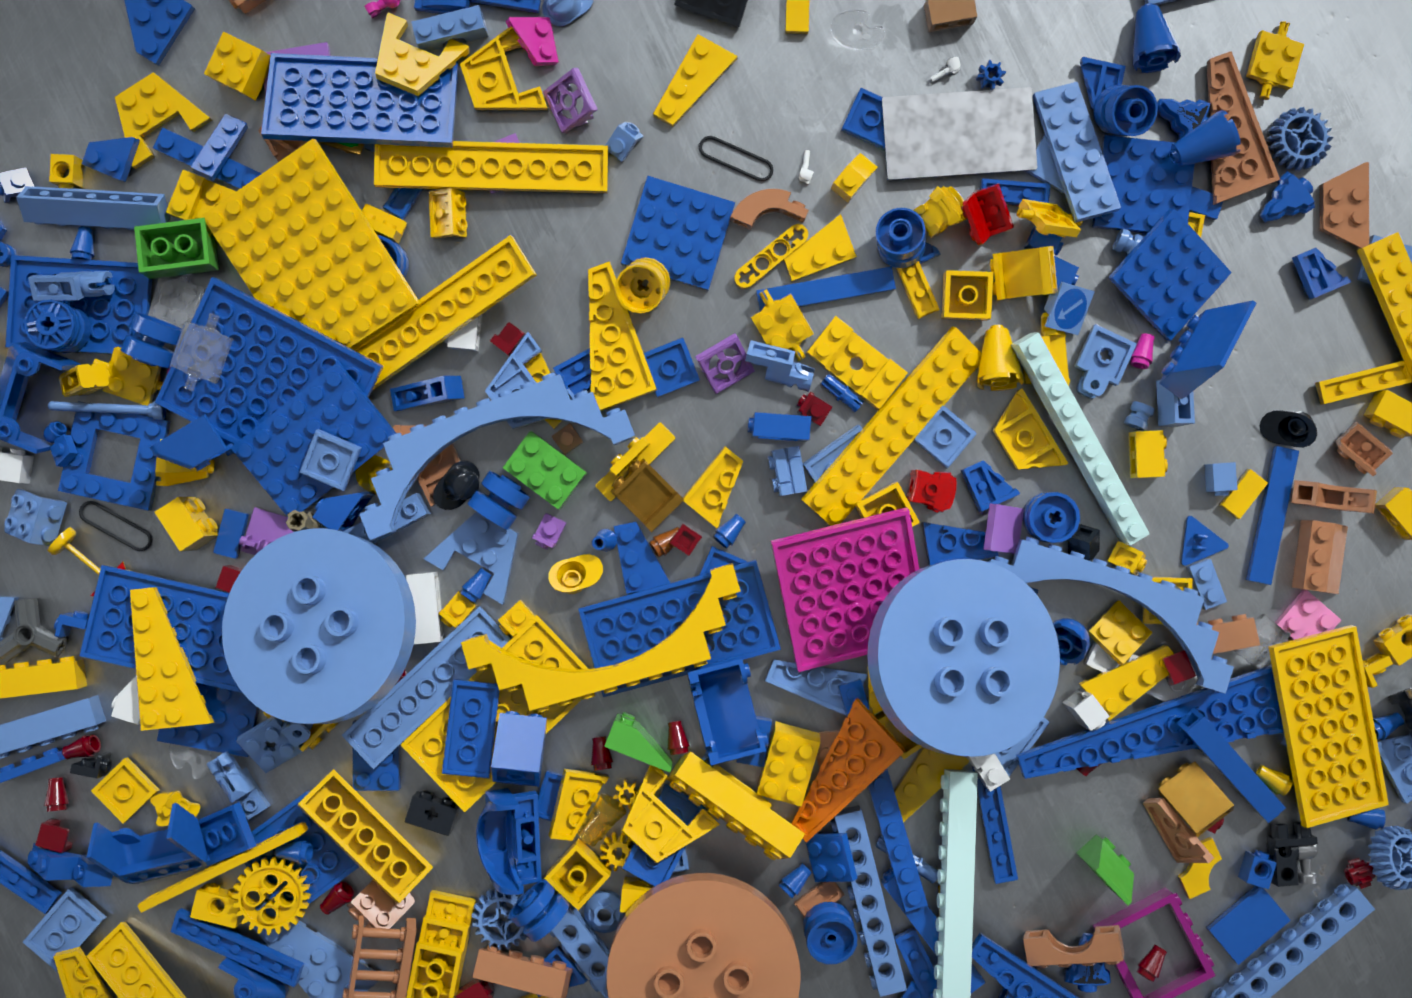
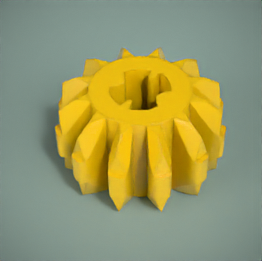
[600,832,634,872]

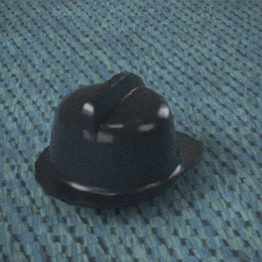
[1259,410,1317,448]
[433,461,480,510]

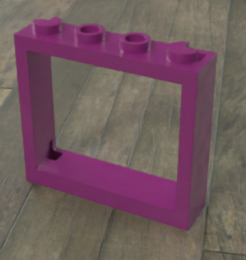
[1093,887,1216,998]

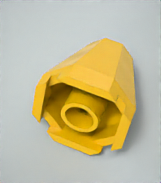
[155,439,214,486]

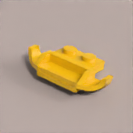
[1023,312,1070,386]

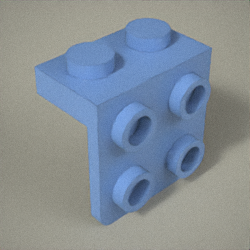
[4,489,67,546]

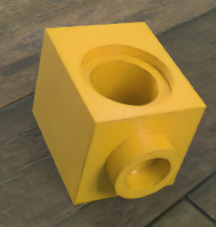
[49,154,84,189]

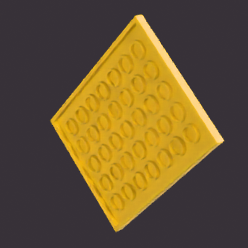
[201,139,420,348]

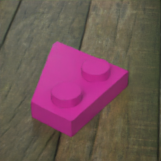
[506,17,559,66]

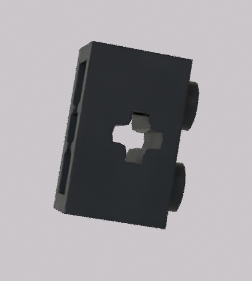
[404,790,460,836]

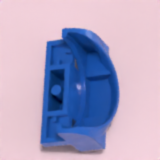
[476,788,542,895]

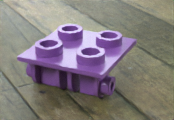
[239,507,293,555]

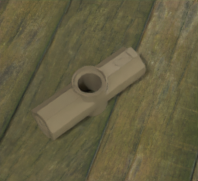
[286,510,324,532]

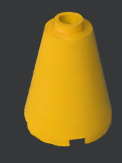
[977,325,1024,391]

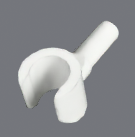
[930,57,961,82]
[799,150,814,184]

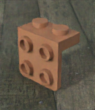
[346,880,415,929]

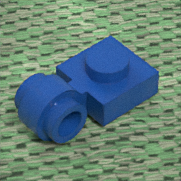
[43,421,78,467]

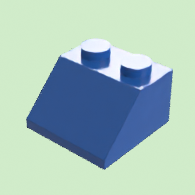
[313,491,375,532]

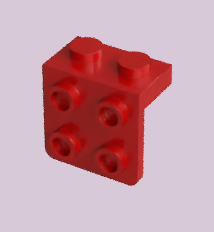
[961,183,1014,246]

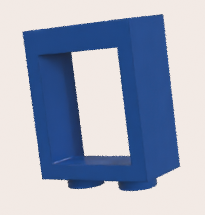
[748,412,811,442]

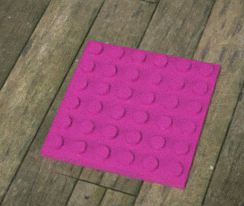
[771,507,919,672]

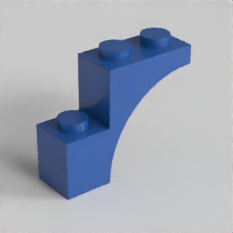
[1024,226,1079,290]
[28,843,113,887]

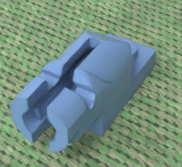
[28,271,114,301]
[745,340,815,392]
[206,751,271,820]

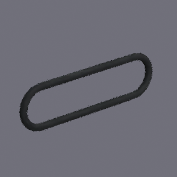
[699,136,774,181]
[79,501,152,551]

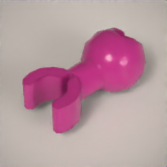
[364,0,400,18]

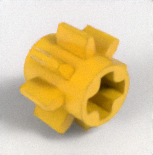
[613,779,639,809]

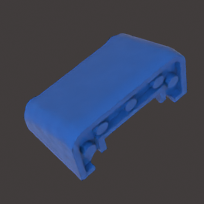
[687,659,769,766]

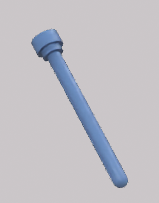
[48,401,166,420]

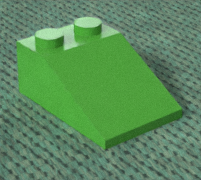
[604,712,673,772]
[1076,834,1134,905]

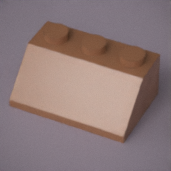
[1291,520,1348,594]

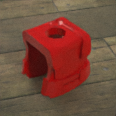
[906,470,957,513]

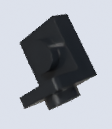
[70,752,112,779]

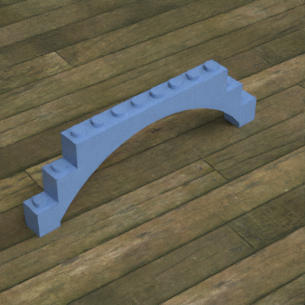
[359,372,636,540]
[988,537,1234,694]

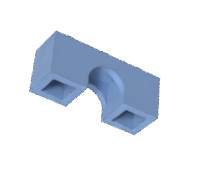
[411,5,489,52]

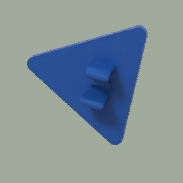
[1181,516,1229,566]

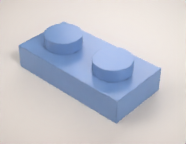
[1187,559,1227,610]

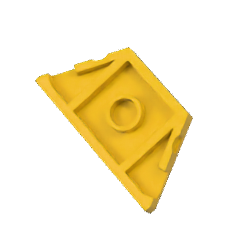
[993,388,1069,470]

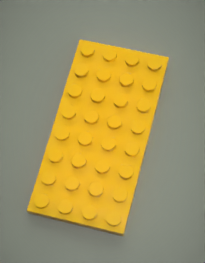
[401,615,589,812]
[1268,625,1389,828]

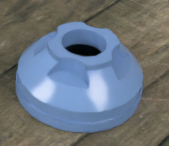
[584,890,626,933]

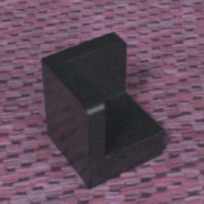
[1068,524,1100,562]

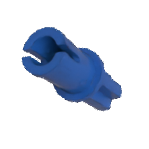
[821,374,864,412]

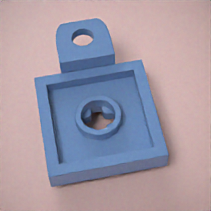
[1074,324,1137,399]
[236,716,313,773]

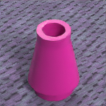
[1130,333,1155,369]

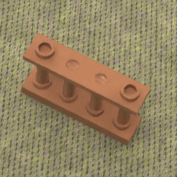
[342,915,417,998]

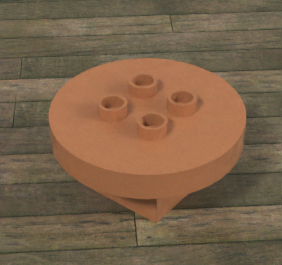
[607,873,800,998]

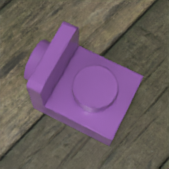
[532,513,567,550]

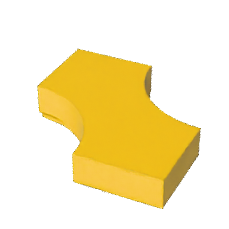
[1178,837,1222,899]

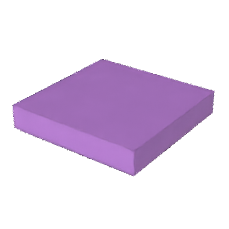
[984,503,1024,554]

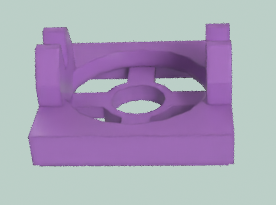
[543,68,598,133]
[695,333,755,394]

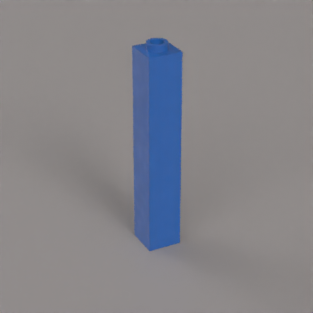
[1177,708,1286,823]
[880,868,986,994]

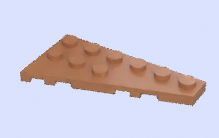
[1207,51,1280,205]

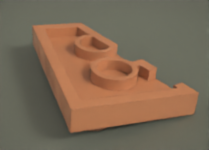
[1143,798,1214,863]

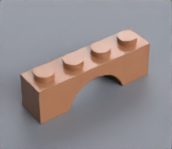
[1023,925,1124,969]

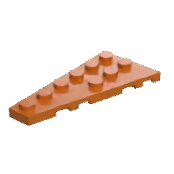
[791,698,906,843]

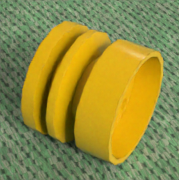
[615,257,670,314]

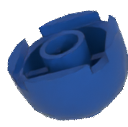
[1053,618,1090,665]

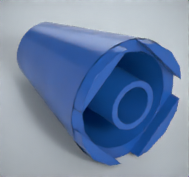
[1133,3,1181,73]
[1169,110,1241,166]

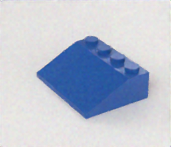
[1159,300,1257,399]

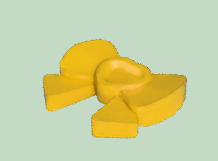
[162,791,201,817]
[150,792,173,826]

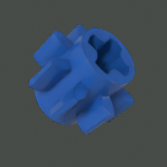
[976,60,1006,90]

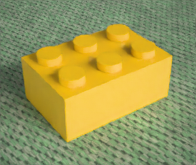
[757,721,821,807]

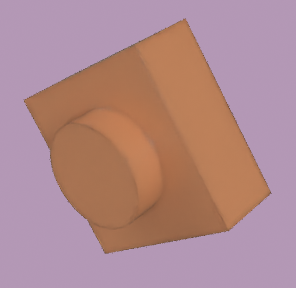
[551,423,583,455]

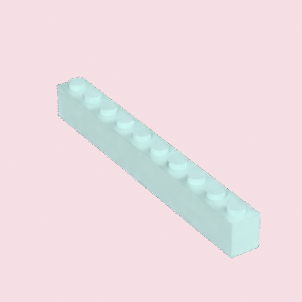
[1011,332,1150,546]
[933,769,978,998]

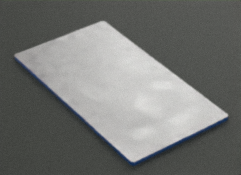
[882,87,1037,180]

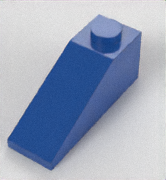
[390,376,465,411]

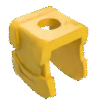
[913,186,966,238]

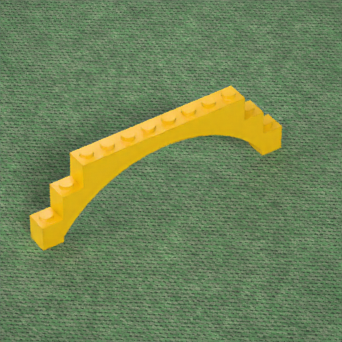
[461,563,741,713]

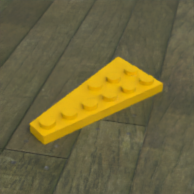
[588,261,657,411]
[130,587,214,731]

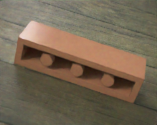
[472,945,573,998]

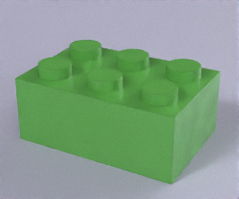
[134,218,219,279]
[503,431,588,510]

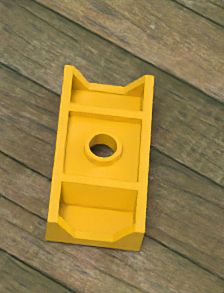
[166,170,236,220]
[806,316,908,410]

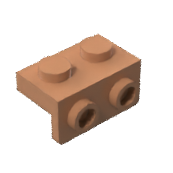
[1335,421,1393,476]

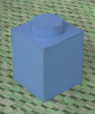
[1204,462,1238,496]

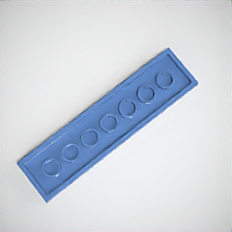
[342,606,511,769]

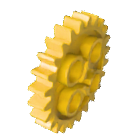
[232,856,311,935]

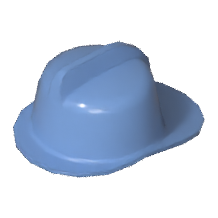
[542,0,594,26]

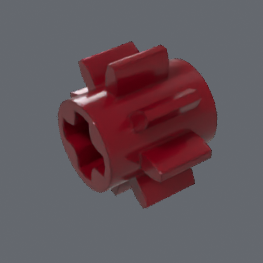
[1344,858,1376,889]

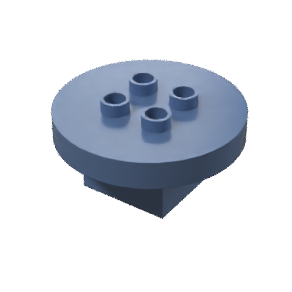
[222,528,416,724]
[867,559,1060,757]

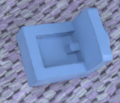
[605,122,643,162]

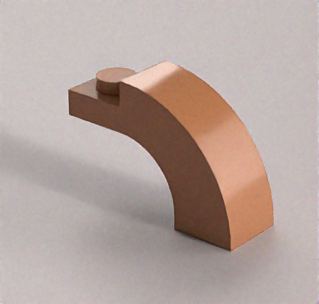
[730,189,809,230]
[1291,480,1377,514]

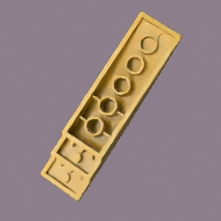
[406,890,477,998]

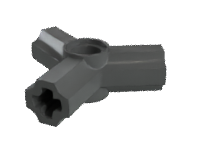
[0,598,67,663]

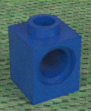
[1238,850,1277,889]

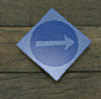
[1044,282,1095,335]

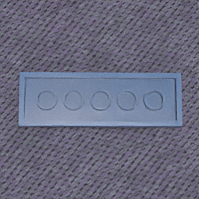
[1032,82,1121,223]

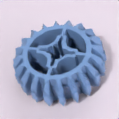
[1266,107,1333,171]
[1368,826,1412,890]
[472,889,527,950]

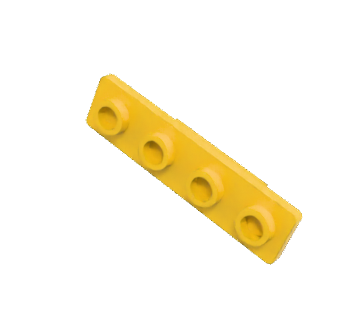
[595,422,675,501]

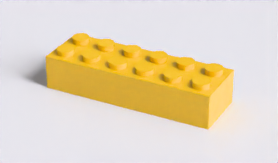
[667,752,805,860]
[297,769,433,903]

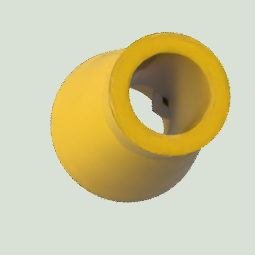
[1255,765,1293,796]

